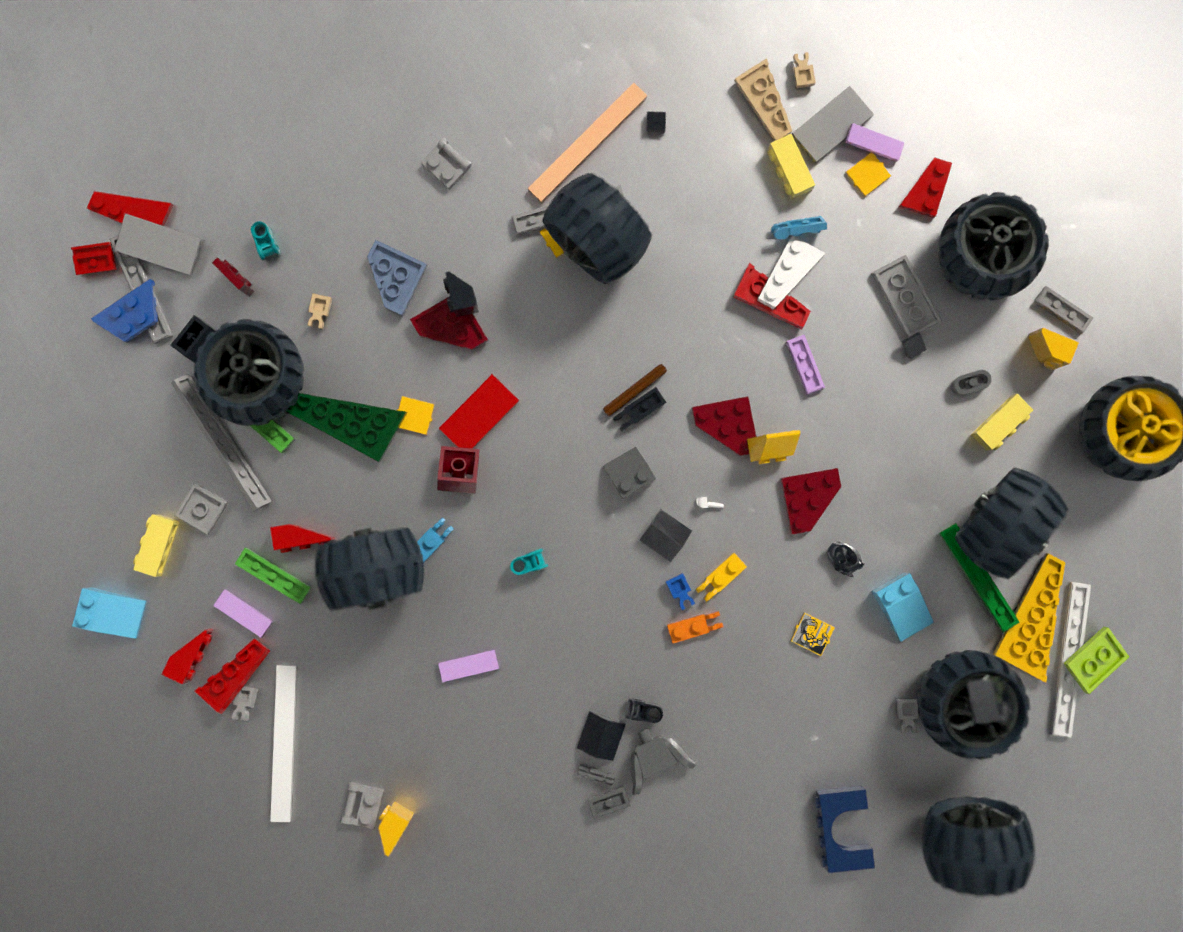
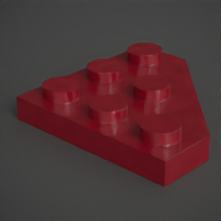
[410,296,489,350]
[692,396,757,456]
[781,468,841,535]

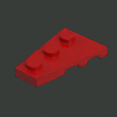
[898,157,952,218]

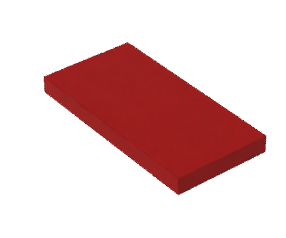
[439,374,520,449]

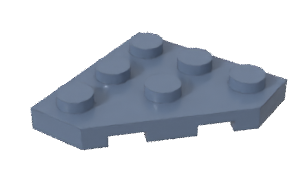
[367,240,428,316]

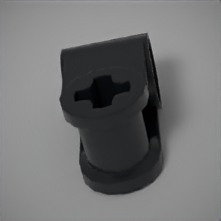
[625,698,663,723]

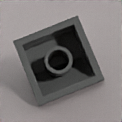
[603,447,656,499]

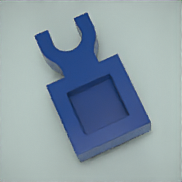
[665,573,695,610]

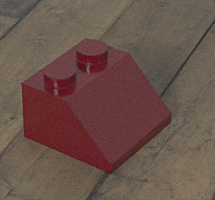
[437,446,480,494]

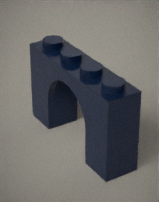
[814,786,875,873]

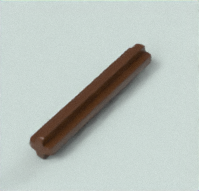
[603,364,667,416]

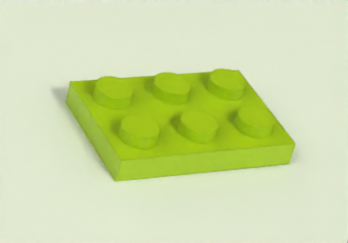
[1063,626,1129,694]

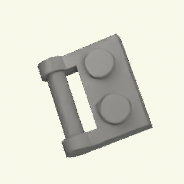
[421,138,472,190]
[340,782,384,830]

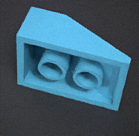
[871,572,934,642]
[72,587,147,639]

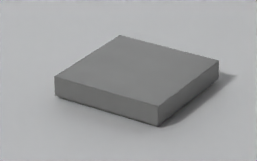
[174,483,228,535]

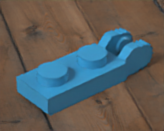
[771,216,827,240]
[417,518,454,562]

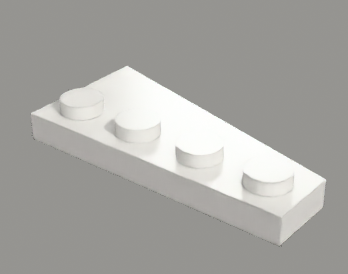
[757,236,825,309]

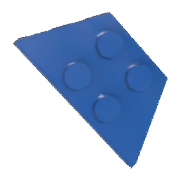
[91,279,158,342]

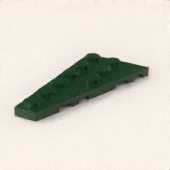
[286,393,408,462]

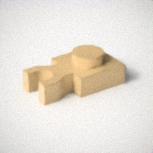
[793,52,816,88]
[308,293,332,329]

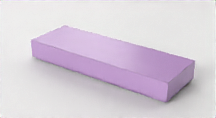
[845,123,905,162]
[786,334,825,395]
[213,589,273,638]
[438,649,499,682]

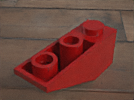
[270,524,335,553]
[161,628,213,684]

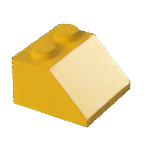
[1028,328,1079,370]
[747,430,801,464]
[379,801,414,857]

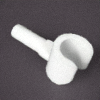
[696,497,724,509]

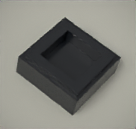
[646,111,666,133]
[901,332,927,359]

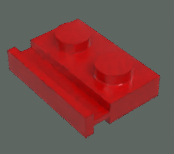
[71,242,116,275]

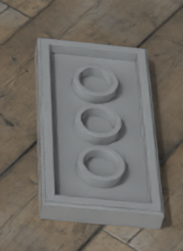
[792,86,874,163]
[114,214,202,275]
[871,255,942,338]

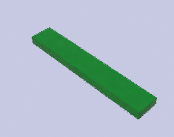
[939,523,1020,632]

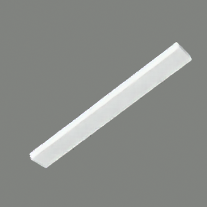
[1050,582,1091,738]
[270,665,297,822]

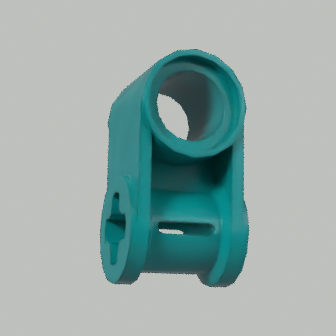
[251,221,281,261]
[510,548,548,575]

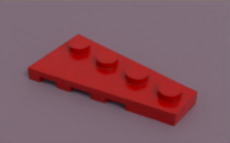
[87,191,173,226]
[733,263,811,330]
[194,638,270,714]

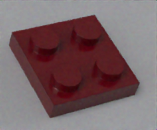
[212,257,255,297]

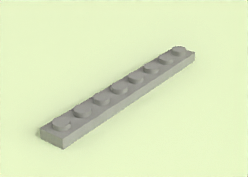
[171,374,272,511]

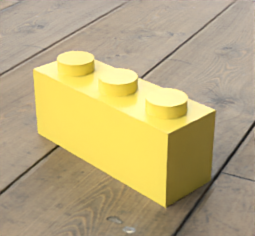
[767,134,815,199]
[971,393,1033,451]
[133,514,180,577]

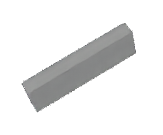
[1034,286,1093,334]

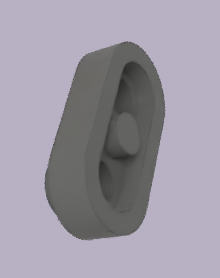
[952,370,992,395]

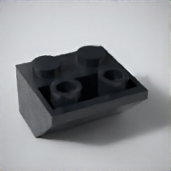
[443,271,479,317]
[170,315,217,363]
[967,676,1013,724]

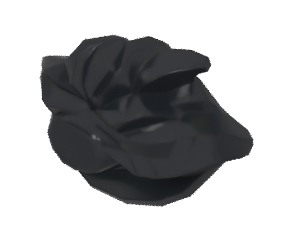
[827,541,865,577]

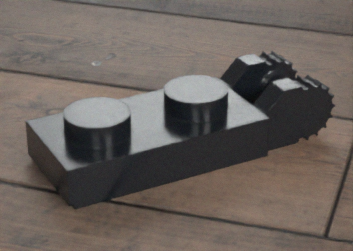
[612,387,667,432]

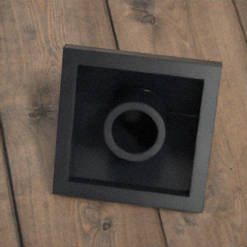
[639,509,692,562]
[577,711,626,761]

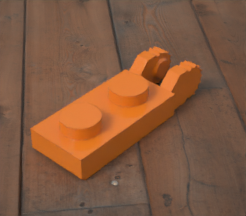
[667,611,724,643]

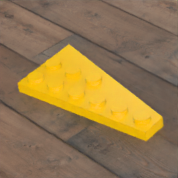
[993,553,1065,683]

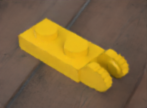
[696,552,747,602]

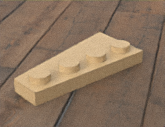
[734,58,792,141]

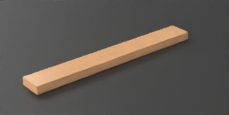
[528,83,647,203]

